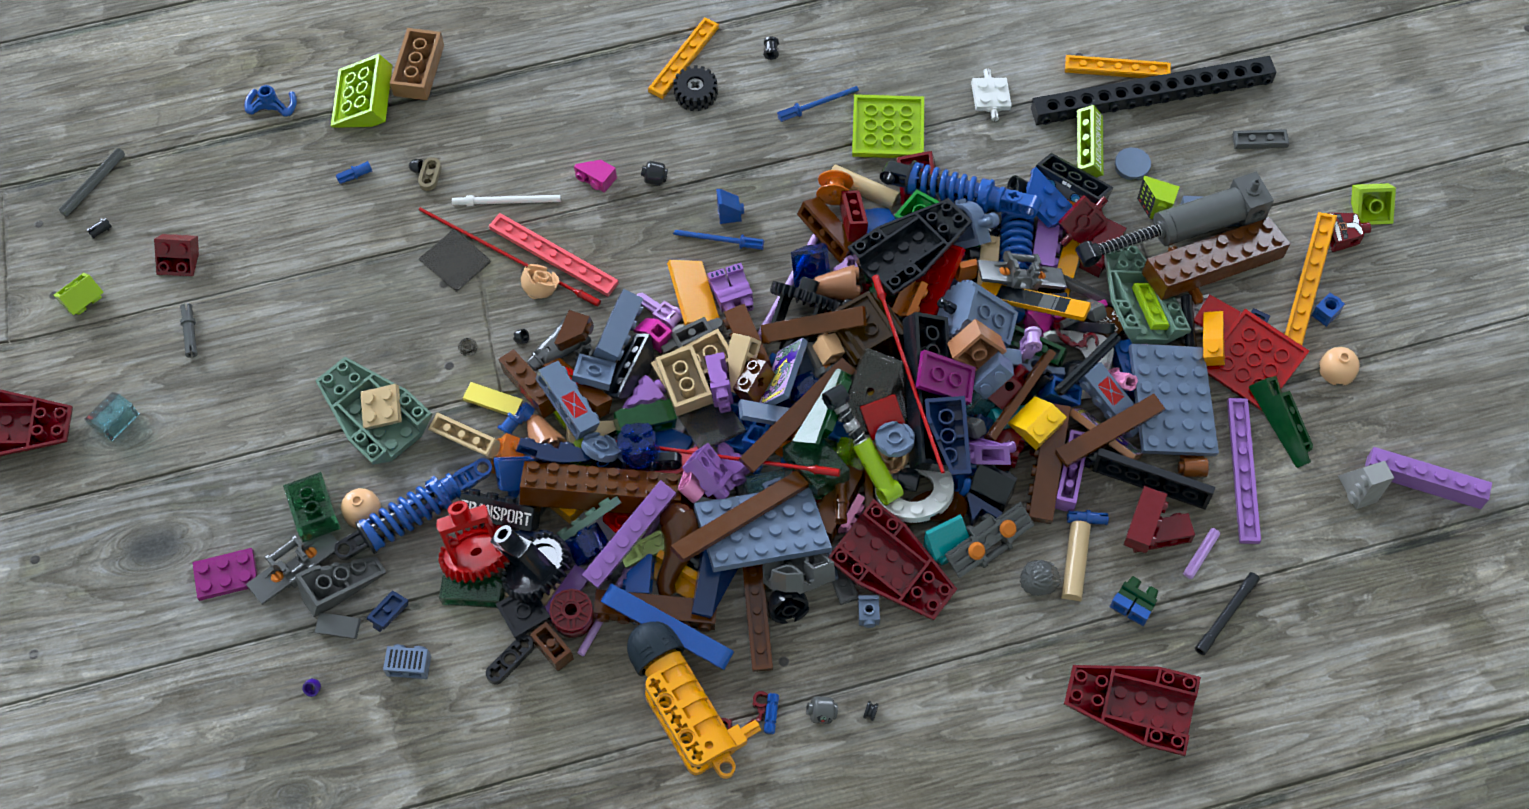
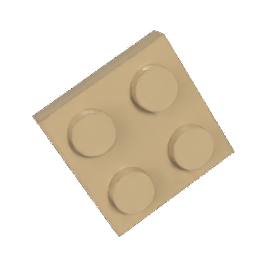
[361,384,402,430]

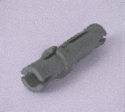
[180,303,198,358]

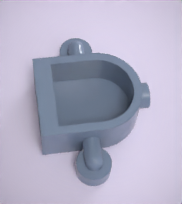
[953,198,999,249]

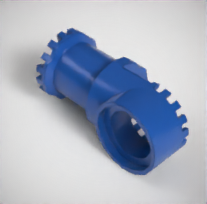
[497,402,535,435]

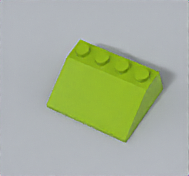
[331,54,393,128]

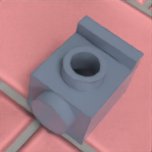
[858,595,880,628]

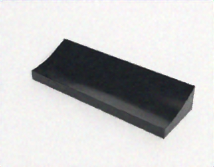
[1092,448,1216,510]

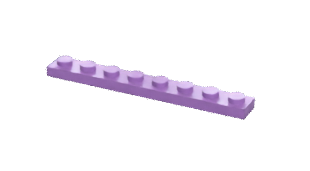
[1227,398,1261,544]

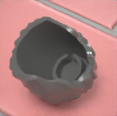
[1020,560,1061,596]

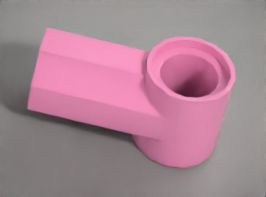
[1108,368,1138,391]

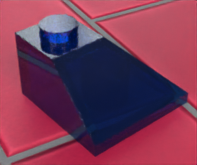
[790,243,830,288]

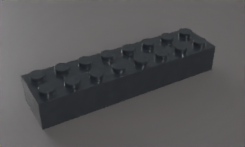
[903,312,950,472]

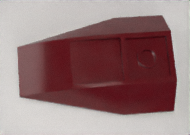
[0,389,73,456]
[828,499,957,621]
[1064,665,1201,756]

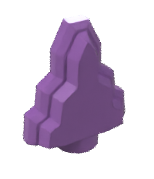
[622,375,666,409]
[717,442,750,487]

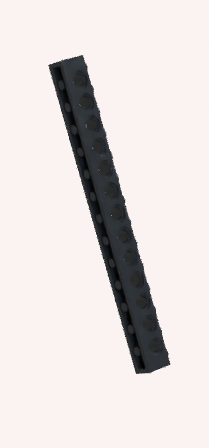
[1031,56,1277,125]

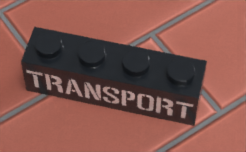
[460,489,541,532]

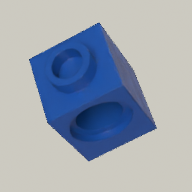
[1311,293,1345,327]

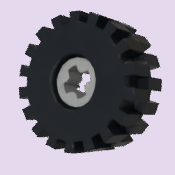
[673,65,718,111]

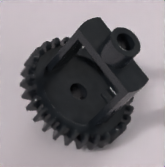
[770,277,841,349]
[490,525,572,603]

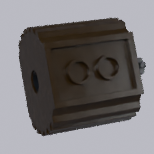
[828,291,904,379]

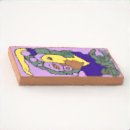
[1070,408,1143,460]

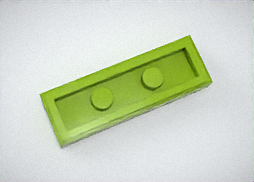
[1132,283,1170,330]

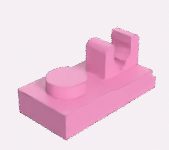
[838,494,865,534]

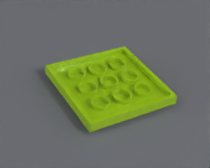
[852,94,924,158]

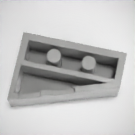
[1338,461,1394,509]

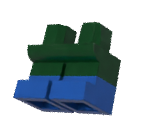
[1110,576,1158,627]

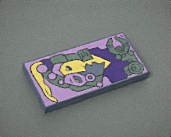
[759,338,808,405]

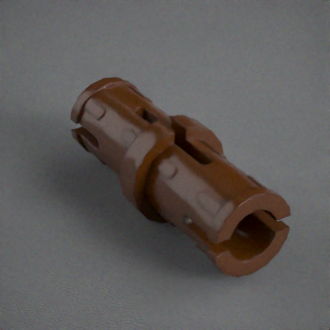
[833,483,849,524]

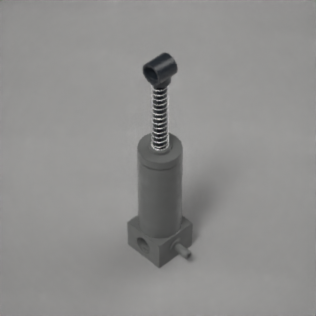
[1075,171,1274,267]

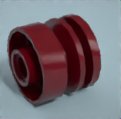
[549,589,594,638]

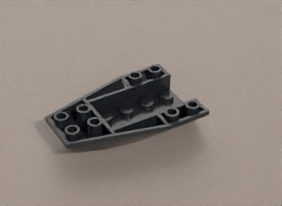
[848,198,972,296]

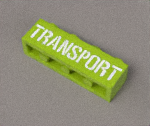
[1077,105,1104,178]

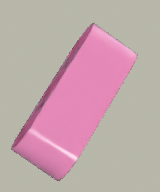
[678,471,705,503]

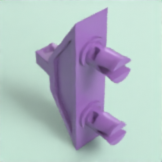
[969,435,1016,465]

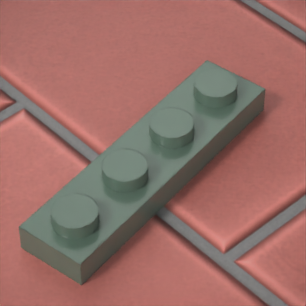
[556,496,621,542]

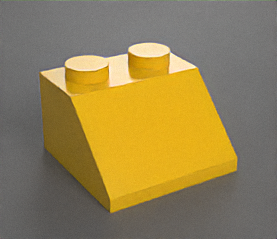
[1007,396,1067,450]

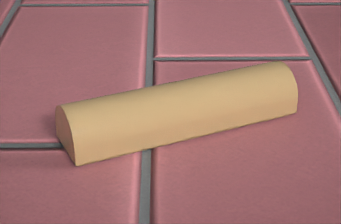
[831,164,900,210]
[428,412,500,458]
[1061,521,1091,602]

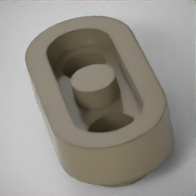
[418,157,442,191]

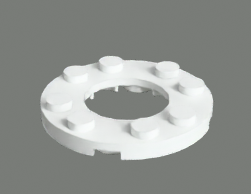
[875,468,954,523]

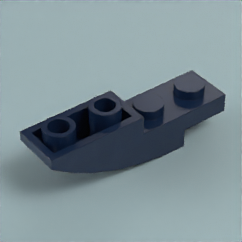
[516,438,595,466]

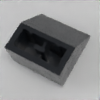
[968,464,1017,512]

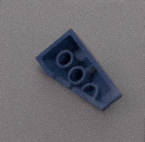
[925,396,971,476]
[691,550,738,618]

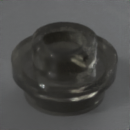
[458,338,478,356]

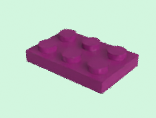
[916,350,976,405]
[192,548,258,601]

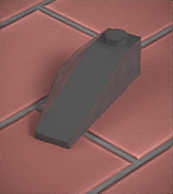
[295,556,386,617]

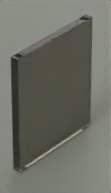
[419,229,491,292]
[677,397,746,449]

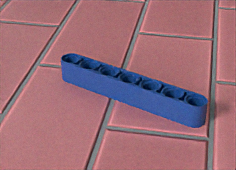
[601,583,734,670]

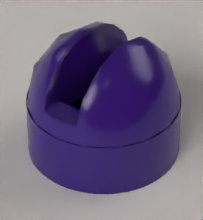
[302,678,321,697]

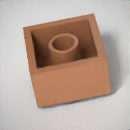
[947,319,1007,372]

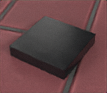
[496,596,551,639]

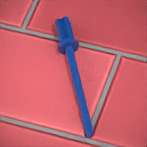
[777,86,859,122]
[673,230,765,250]

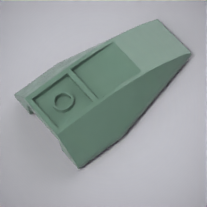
[1104,246,1191,345]
[315,357,432,465]

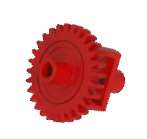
[436,501,510,583]

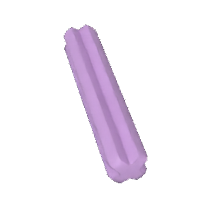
[1183,528,1220,579]

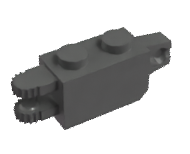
[661,317,724,355]

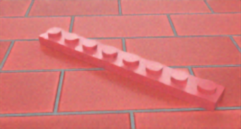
[489,213,619,297]

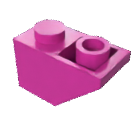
[574,160,617,193]
[1023,309,1054,337]
[633,318,672,354]

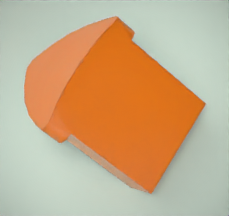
[954,259,978,282]

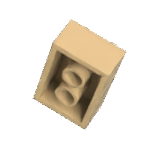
[656,345,713,416]

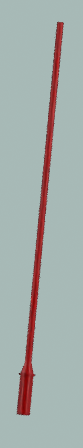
[419,207,601,307]
[872,275,945,474]
[616,440,840,477]

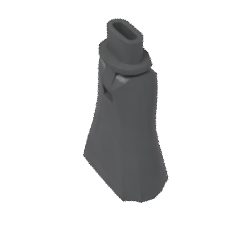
[526,317,592,372]

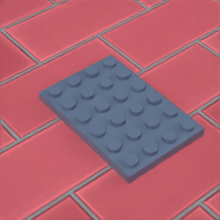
[1129,344,1219,456]
[694,486,832,572]

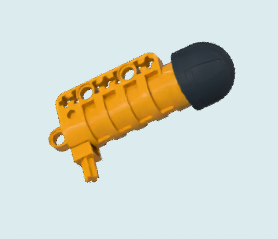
[627,621,761,779]

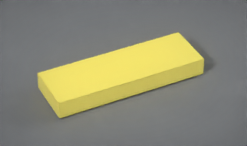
[463,382,524,416]

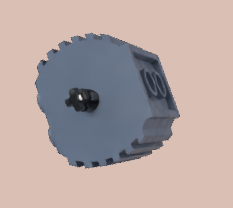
[937,280,1018,348]

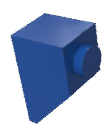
[716,189,744,224]
[622,554,655,594]

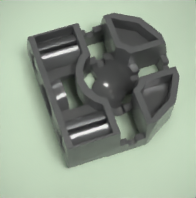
[762,554,835,594]

